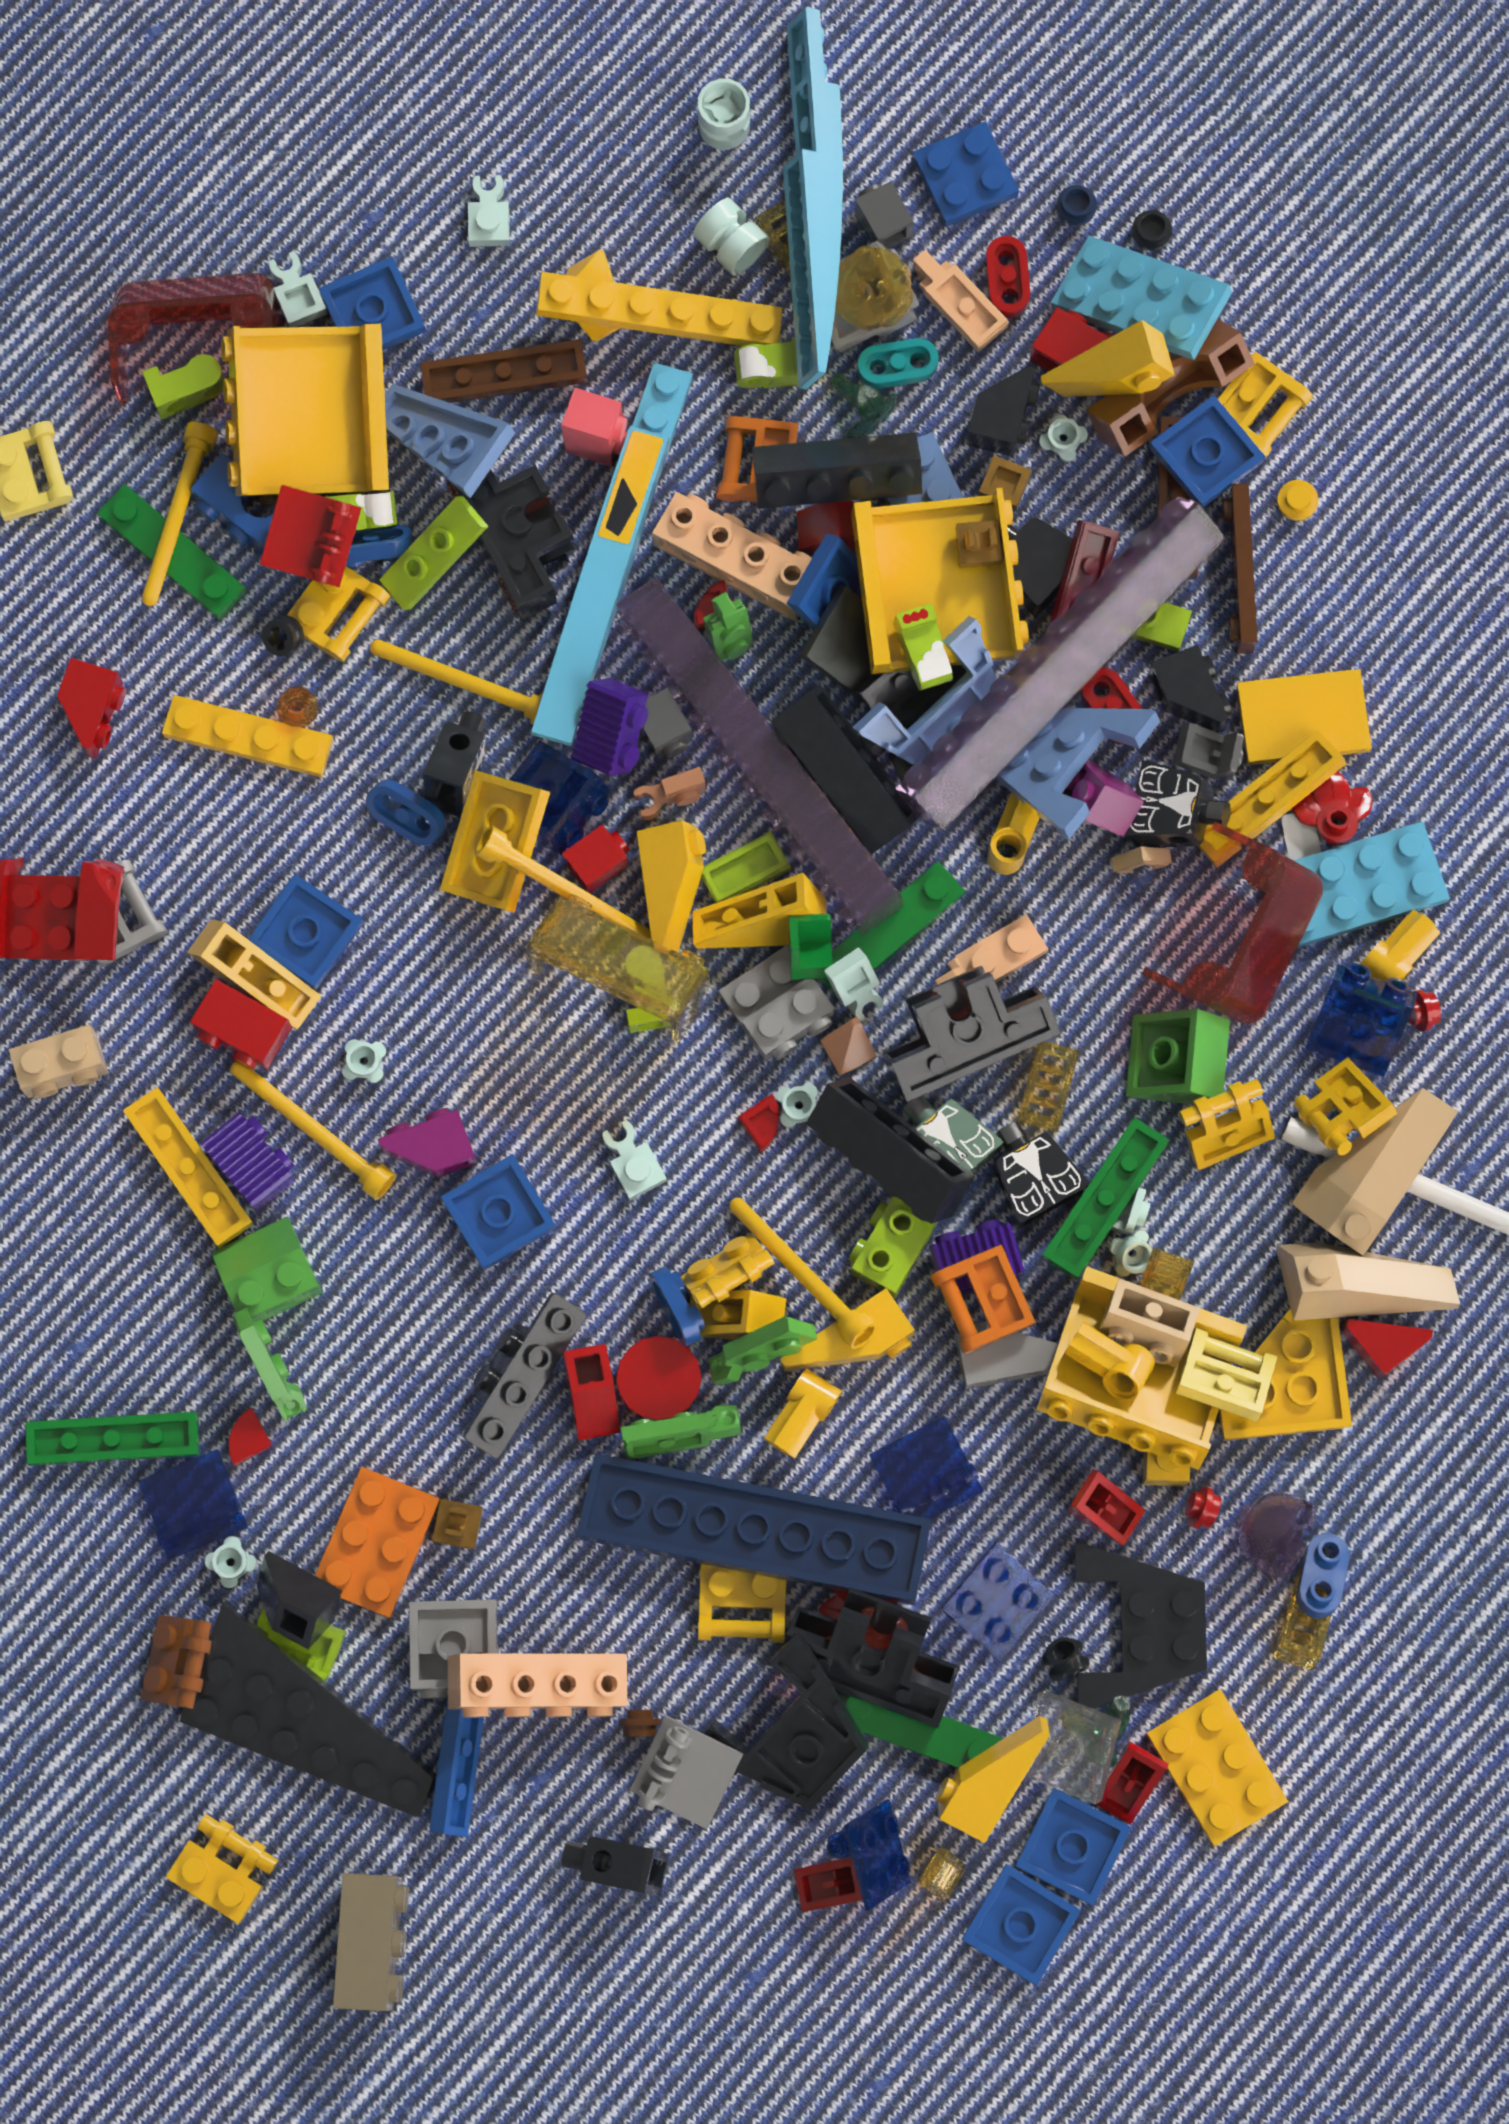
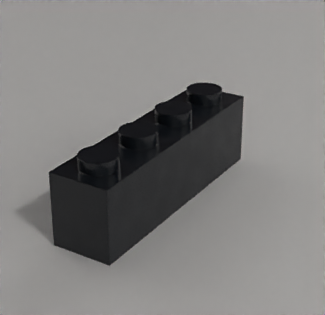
[752,432,923,509]
[771,684,920,854]
[806,1077,975,1224]

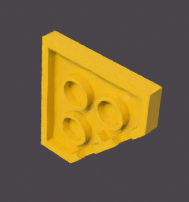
[1219,1308,1352,1441]

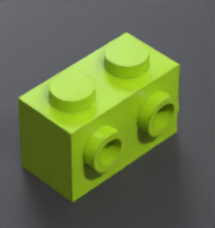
[848,1196,938,1299]

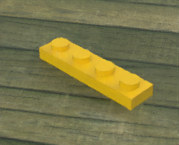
[162,695,334,778]
[1197,730,1346,868]
[123,1086,254,1248]

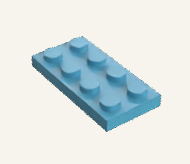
[1050,236,1232,360]
[1263,821,1450,950]

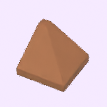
[820,1016,877,1077]

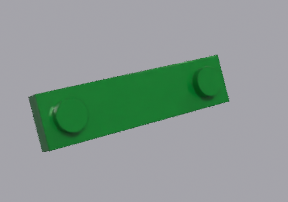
[97,484,247,621]
[820,861,966,1001]
[1041,1117,1170,1281]
[26,1412,200,1466]
[839,1693,1004,1769]

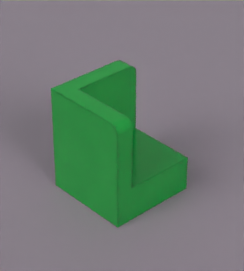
[789,914,833,980]

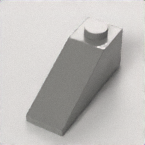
[955,1322,1058,1390]

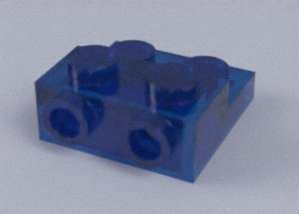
[509,740,611,856]
[1305,963,1417,1077]

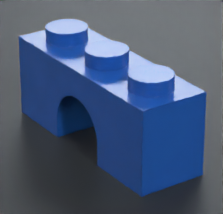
[190,453,290,575]

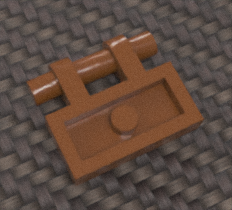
[140,1615,212,1709]

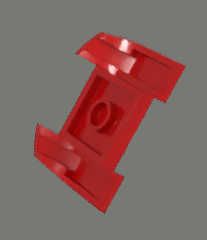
[0,857,124,961]

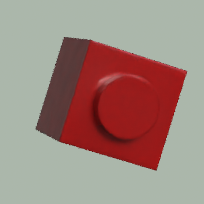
[562,824,630,894]

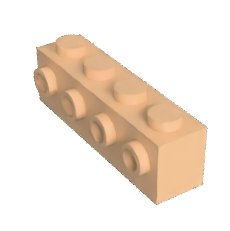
[652,492,812,622]
[448,1654,627,1718]

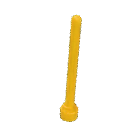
[142,422,219,606]
[370,640,543,724]
[474,825,651,943]
[230,1061,397,1201]
[729,1198,877,1349]

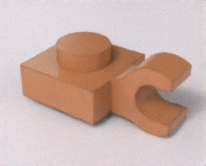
[633,767,706,820]

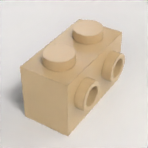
[9,1024,109,1099]
[1099,1278,1200,1368]

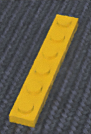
[536,272,782,346]

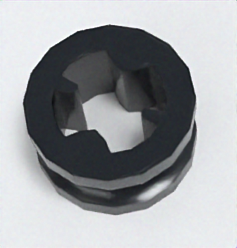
[262,615,304,656]

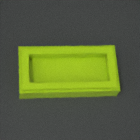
[701,831,791,903]

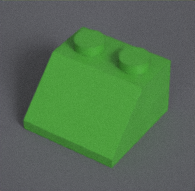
[1126,1009,1230,1104]
[211,1216,323,1321]

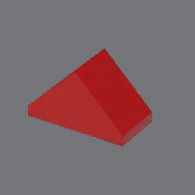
[797,501,873,553]
[1342,1319,1433,1380]
[1067,1469,1146,1546]
[1093,1742,1169,1825]
[794,1855,869,1913]

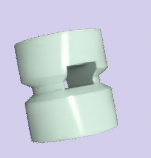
[698,79,750,150]
[693,198,770,276]

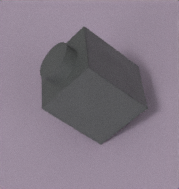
[855,181,914,249]
[640,687,692,760]

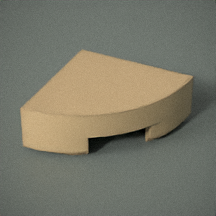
[1111,846,1172,873]

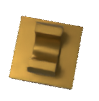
[978,455,1032,511]
[955,520,1002,568]
[432,1499,484,1550]

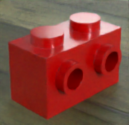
[190,979,293,1070]

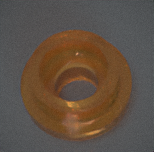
[277,687,318,727]

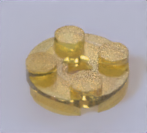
[835,246,913,331]

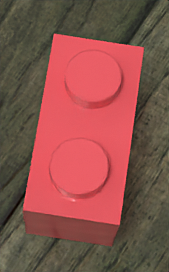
[561,388,628,467]

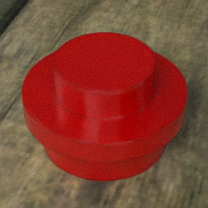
[1405,990,1441,1032]
[1184,1486,1221,1529]

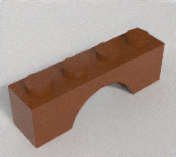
[1086,319,1255,457]

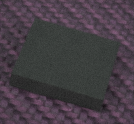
[799,586,873,701]

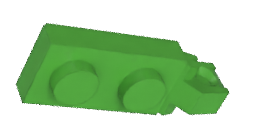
[703,592,753,663]
[233,1308,307,1421]
[708,1316,817,1385]
[621,1405,741,1460]

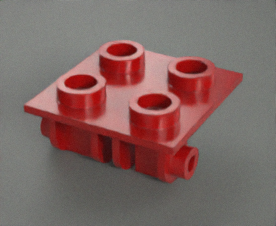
[259,484,362,588]

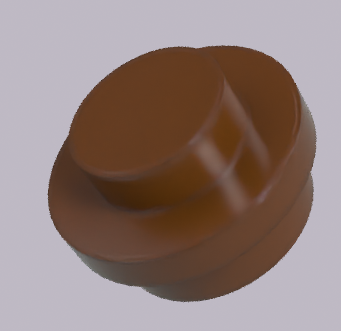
[618,1710,662,1737]

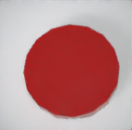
[616,1336,702,1421]

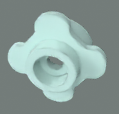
[1039,415,1088,462]
[342,1039,386,1083]
[777,1083,818,1128]
[1109,1229,1154,1276]
[205,1536,257,1588]

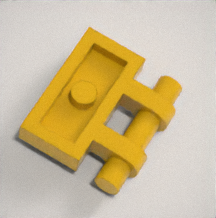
[1294,1057,1397,1156]
[1179,1078,1275,1171]
[681,1233,775,1308]
[165,1814,279,1924]

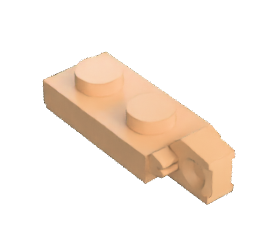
[912,250,1009,352]
[934,914,1048,986]

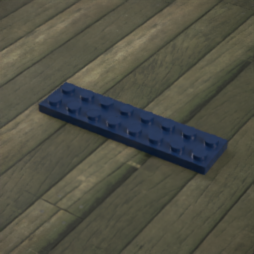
[577,1453,932,1606]

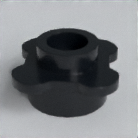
[1042,1637,1090,1681]

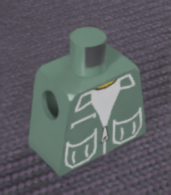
[902,1095,1003,1174]

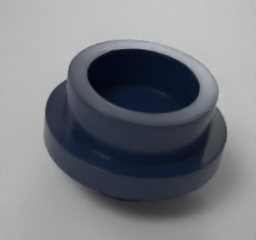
[1056,185,1097,226]

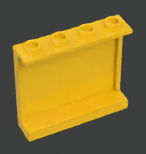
[221,324,389,496]
[851,488,1029,674]
[1036,1266,1247,1470]

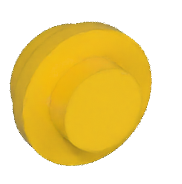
[1277,480,1319,521]

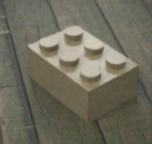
[333,1873,410,2011]

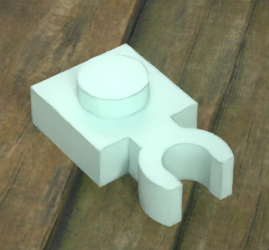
[468,175,510,247]
[269,251,328,328]
[824,947,884,1022]
[603,1120,667,1201]

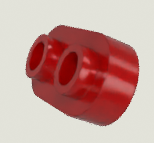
[986,236,1031,318]
[1080,667,1142,745]

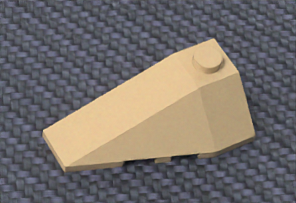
[1291,1087,1458,1256]
[1276,1242,1460,1321]

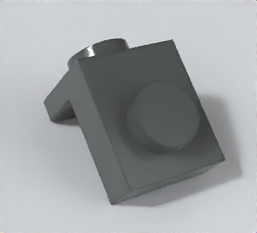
[1173,723,1244,779]

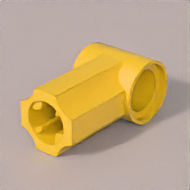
[987,793,1040,875]
[1357,909,1440,995]
[1064,1322,1155,1400]
[764,1368,842,1460]

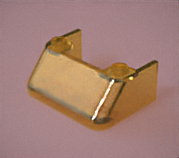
[526,894,710,1044]

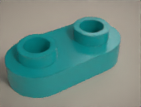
[857,338,939,389]

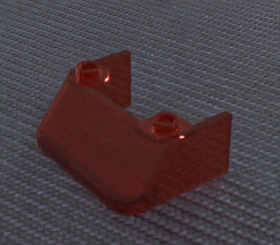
[108,273,278,404]
[1141,822,1323,1024]

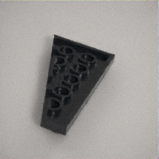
[179,1599,436,1818]

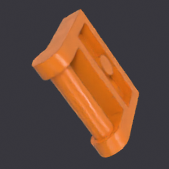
[716,416,799,502]
[930,1245,1036,1354]

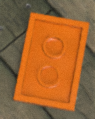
[315,1466,440,1619]

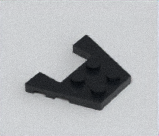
[1074,1543,1207,1713]
[702,1631,869,1810]

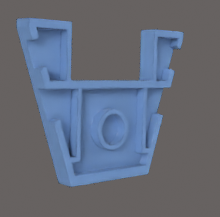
[852,616,1017,790]
[990,707,1160,840]

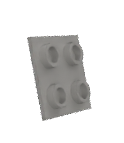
[630,1715,743,1829]

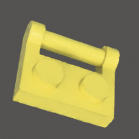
[0,421,74,522]
[1176,1328,1277,1422]

